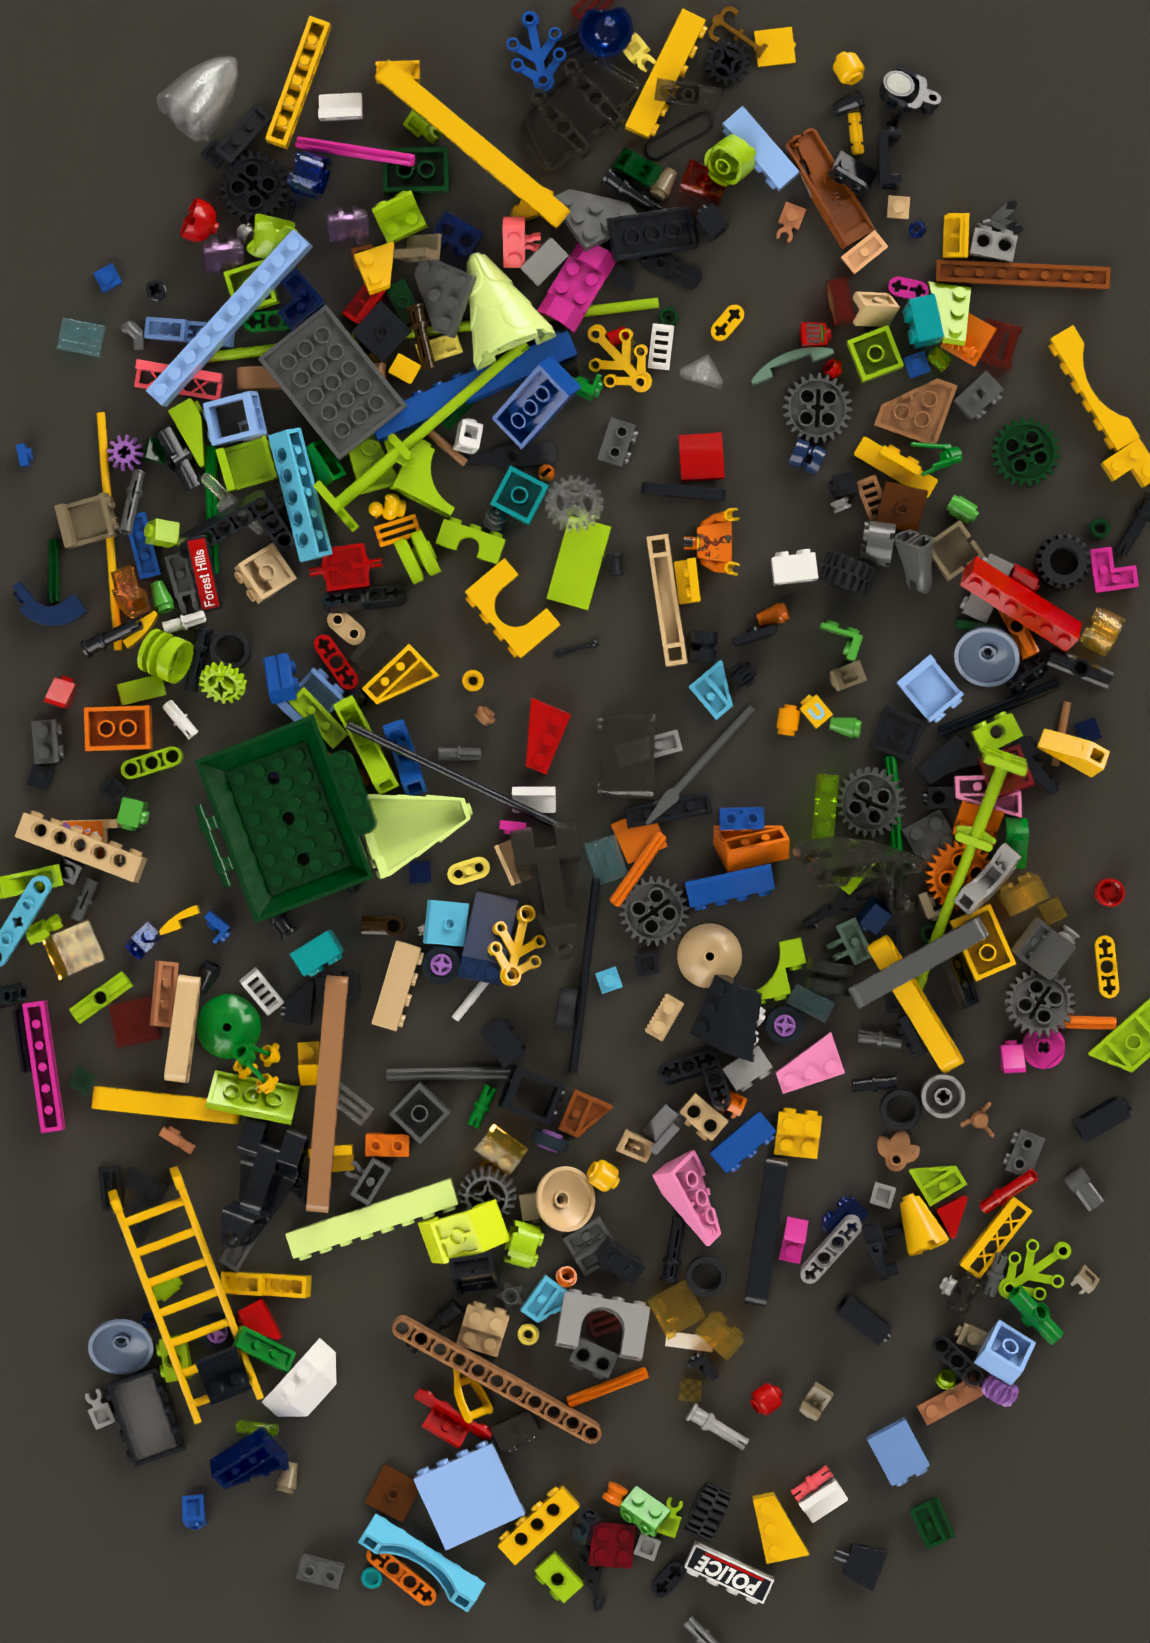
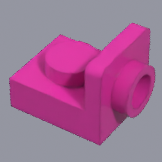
[499,820,530,845]

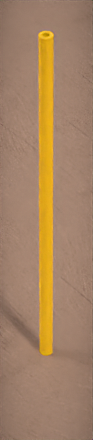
[97,412,123,650]

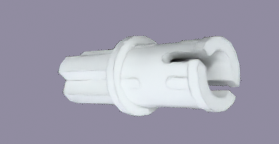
[162,611,206,634]
[163,700,199,740]

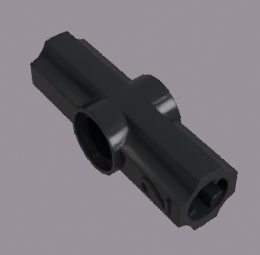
[155,425,203,492]
[1046,647,1114,689]

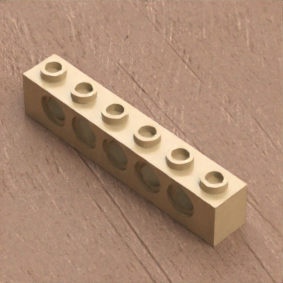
[15,810,147,883]

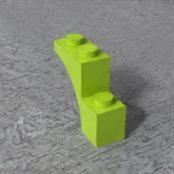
[756,937,806,1005]

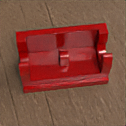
[342,283,387,325]

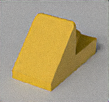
[297,1041,320,1086]

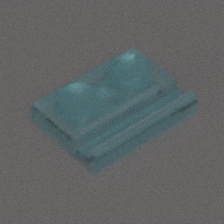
[57,318,106,358]
[584,834,628,885]

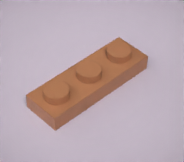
[150,961,179,1028]
[916,1375,984,1426]

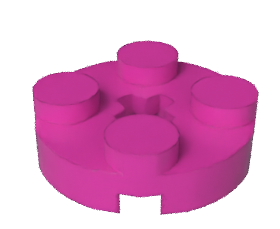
[1022,1031,1065,1069]

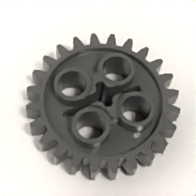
[782,373,853,444]
[836,767,906,837]
[619,876,689,946]
[1004,969,1076,1039]

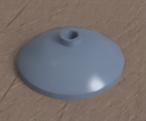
[954,626,1020,687]
[88,1319,154,1374]

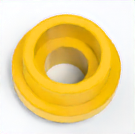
[462,670,484,692]

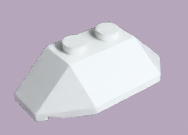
[262,1338,337,1417]

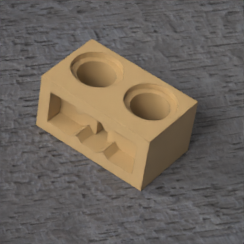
[679,1092,729,1141]

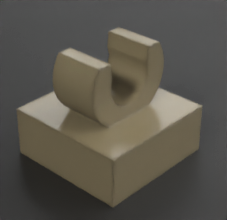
[1071,1265,1100,1294]

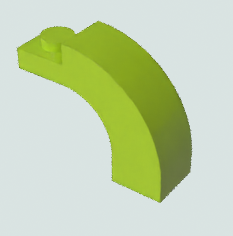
[0,864,64,899]

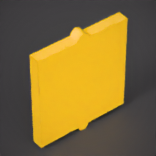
[754,27,796,67]

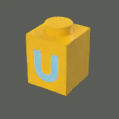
[799,694,833,729]

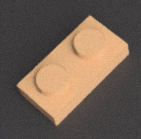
[841,230,888,275]

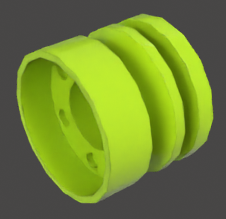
[137,628,194,684]

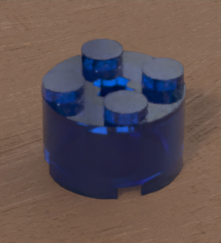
[287,151,331,200]

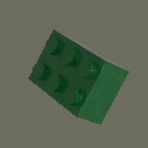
[382,147,450,196]

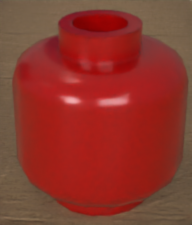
[750,1383,783,1416]

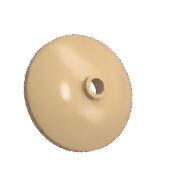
[677,923,742,988]
[536,1166,595,1232]

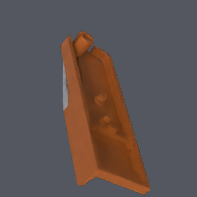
[785,128,875,249]

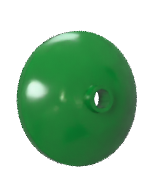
[196,994,261,1059]

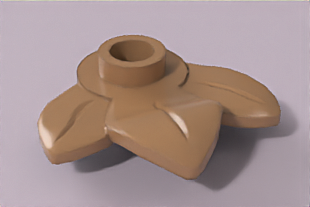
[877,1130,920,1172]

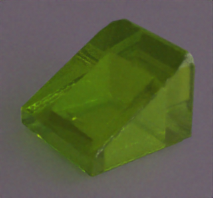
[926,347,952,372]

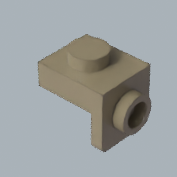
[830,660,867,691]
[799,1381,834,1421]

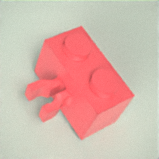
[503,217,541,268]

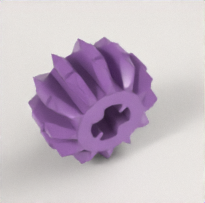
[107,434,144,472]
[981,1373,1019,1407]

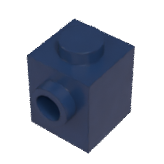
[857,896,892,935]

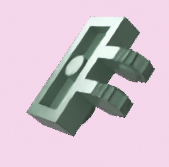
[825,917,872,966]

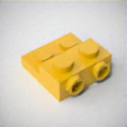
[774,1108,822,1159]

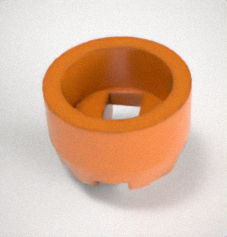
[538,464,555,482]

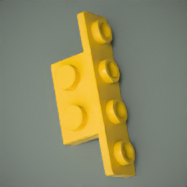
[854,437,938,498]

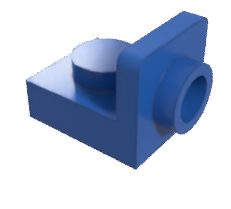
[204,910,231,944]
[182,1494,207,1530]

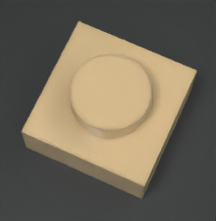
[887,195,910,220]

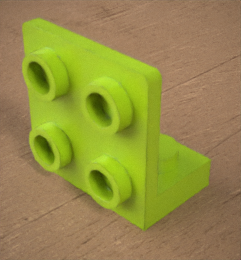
[372,191,428,243]

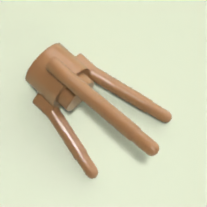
[960,1102,995,1137]

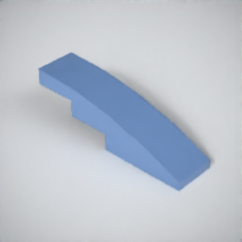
[144,317,235,348]

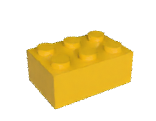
[949,903,1016,981]

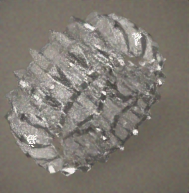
[545,475,603,533]

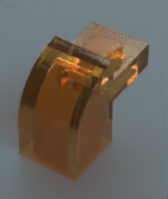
[111,565,151,618]

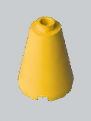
[900,1193,949,1256]

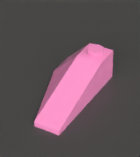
[652,1150,721,1246]

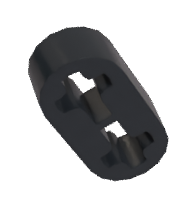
[652,1560,685,1598]

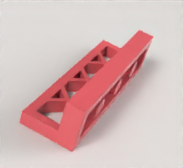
[134,359,224,400]

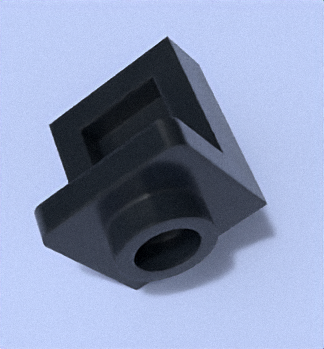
[569,1508,604,1546]

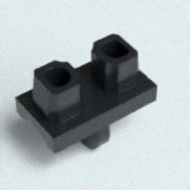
[0,982,28,1009]

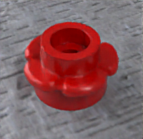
[823,358,843,379]

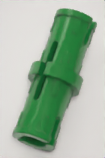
[466,1084,497,1129]

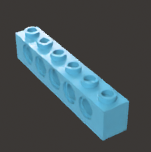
[268,427,333,562]

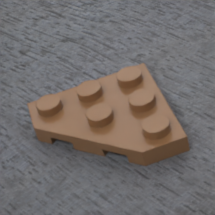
[874,378,957,444]

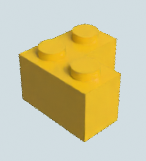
[1100,438,1150,488]

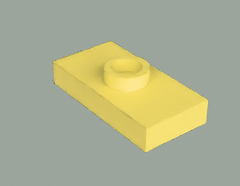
[415,333,463,365]

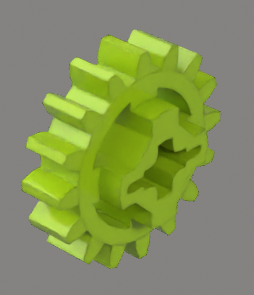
[199,662,247,704]

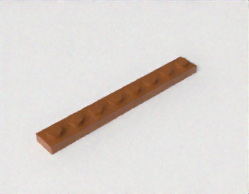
[935,260,1111,290]

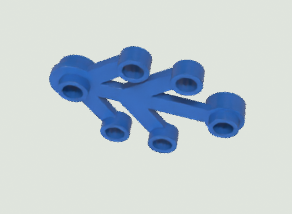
[506,11,567,93]

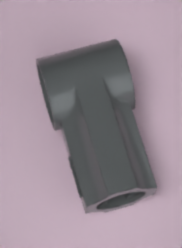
[1062,1166,1104,1212]

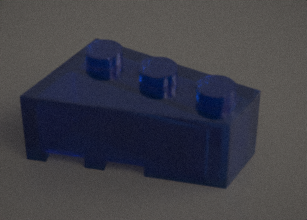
[210,1426,290,1489]

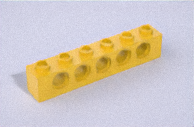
[265,16,332,150]

